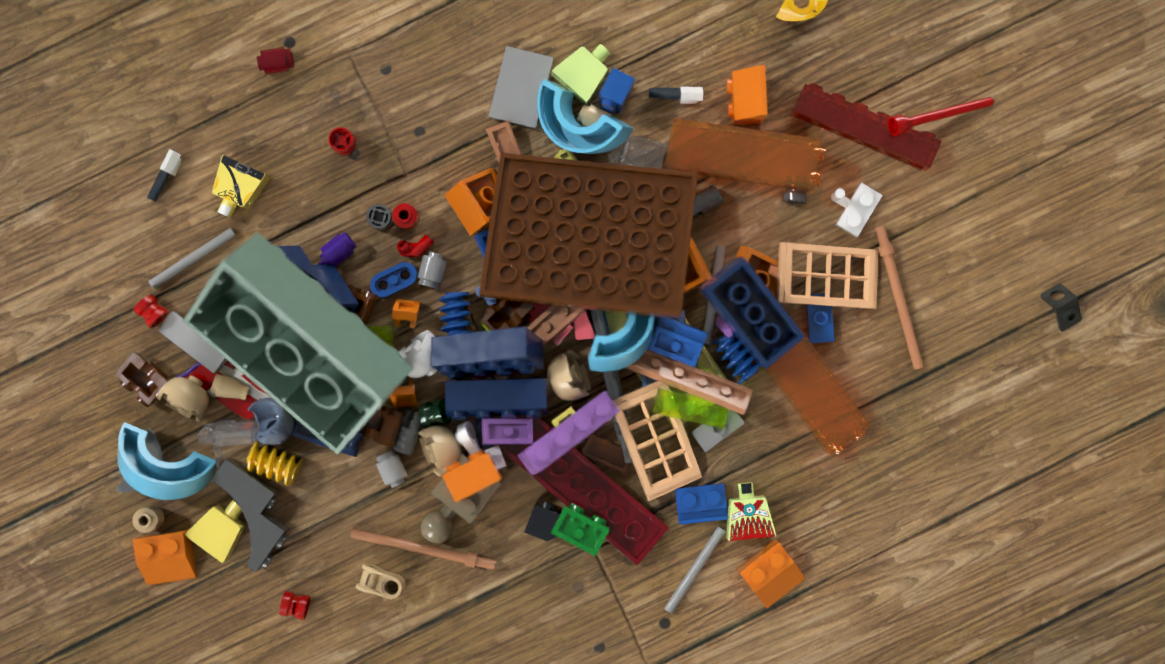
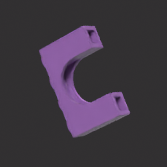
[517,391,620,475]

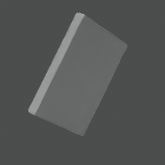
[488,46,554,130]

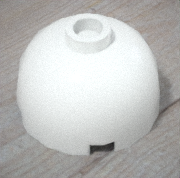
[399,330,437,378]

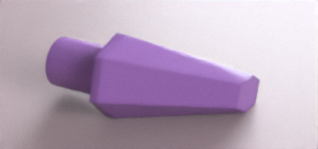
[716,316,732,338]

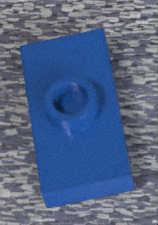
[806,293,834,343]

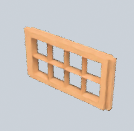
[777,242,879,309]
[612,381,702,501]

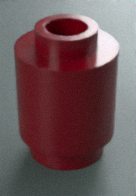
[257,47,295,75]

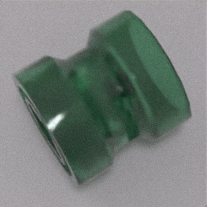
[418,399,452,427]

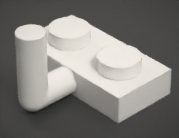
[831,183,883,238]

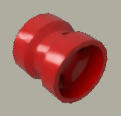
[328,127,357,155]
[133,294,169,329]
[279,591,311,620]

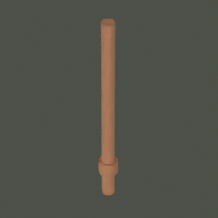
[875,226,924,370]
[350,528,497,570]

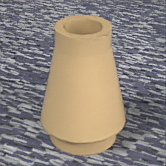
[210,373,250,400]

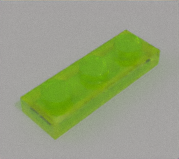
[653,388,729,429]

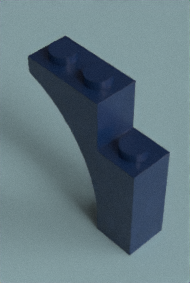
[277,246,358,313]

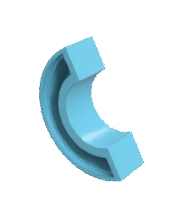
[537,79,634,154]
[589,313,654,372]
[117,422,217,500]

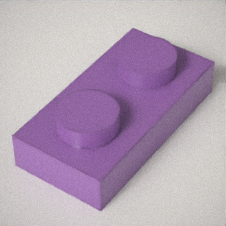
[482,419,533,445]

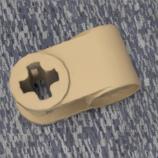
[355,563,406,599]

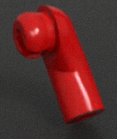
[397,234,434,258]

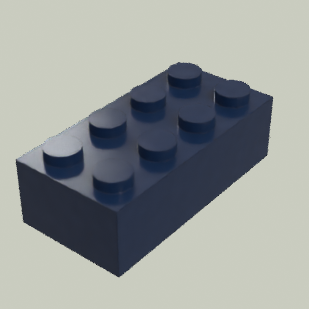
[699,257,805,369]
[431,327,543,381]

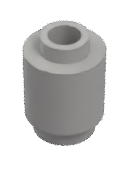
[417,251,447,289]
[375,450,408,488]

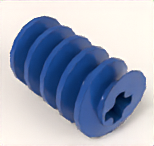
[439,292,472,336]
[710,332,761,385]

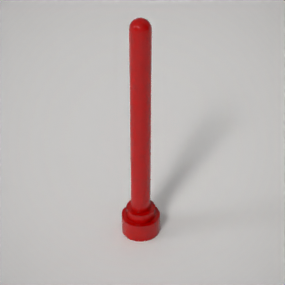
[888,97,994,136]

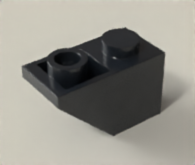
[524,501,561,541]

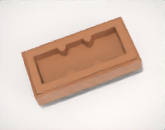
[486,120,522,162]

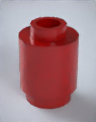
[392,203,420,230]

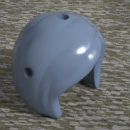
[248,397,294,445]

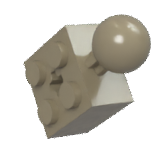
[421,452,502,543]

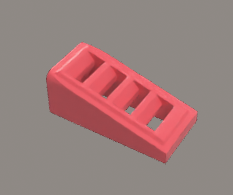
[574,310,595,341]

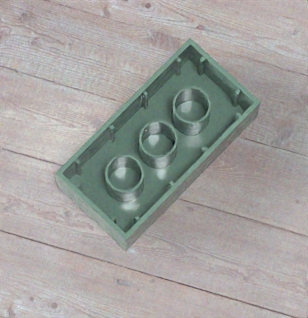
[183,232,413,455]

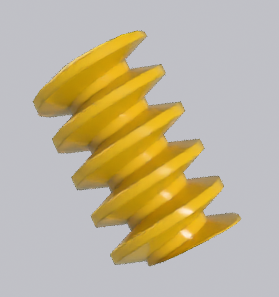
[247,440,303,486]

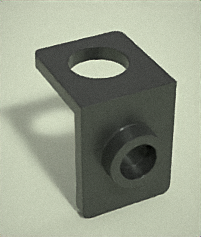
[1041,284,1082,332]

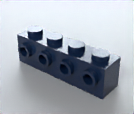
[445,379,547,420]

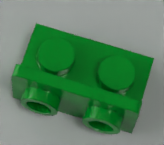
[551,503,610,557]

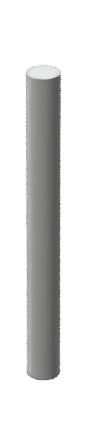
[149,227,236,289]
[703,246,726,344]
[664,526,726,614]

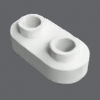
[455,421,484,455]

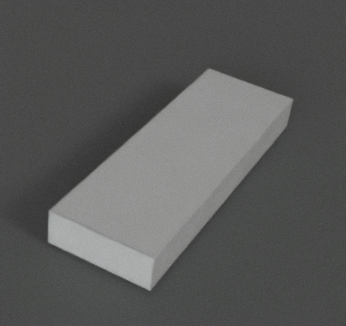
[158,311,227,374]

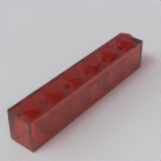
[790,83,942,172]

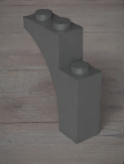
[212,458,289,572]

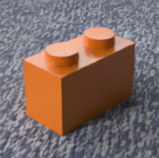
[442,450,502,503]

